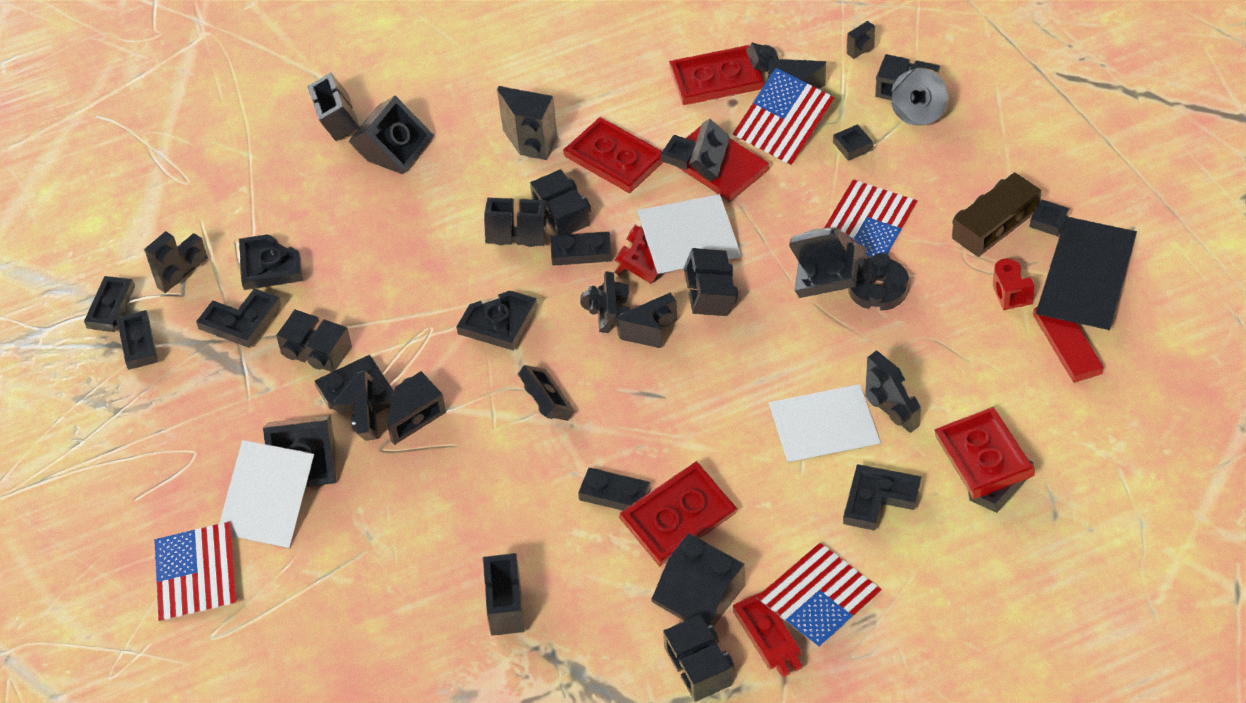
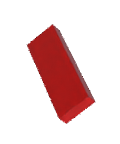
[1033,307,1104,383]

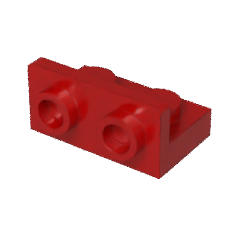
[614,224,658,284]

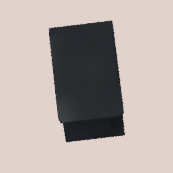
[616,292,677,348]
[331,371,378,441]

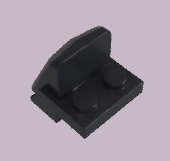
[789,227,866,298]

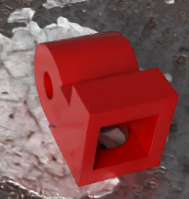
[992,258,1035,310]

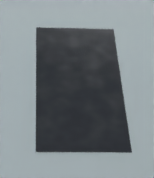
[1036,217,1137,330]

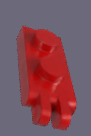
[733,591,802,678]

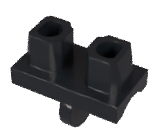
[580,271,630,333]

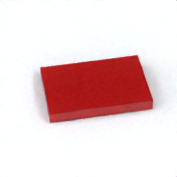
[669,45,764,106]
[563,117,664,194]
[677,126,769,202]
[934,407,1035,499]
[619,461,738,567]

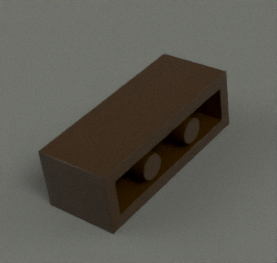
[952,172,1042,257]

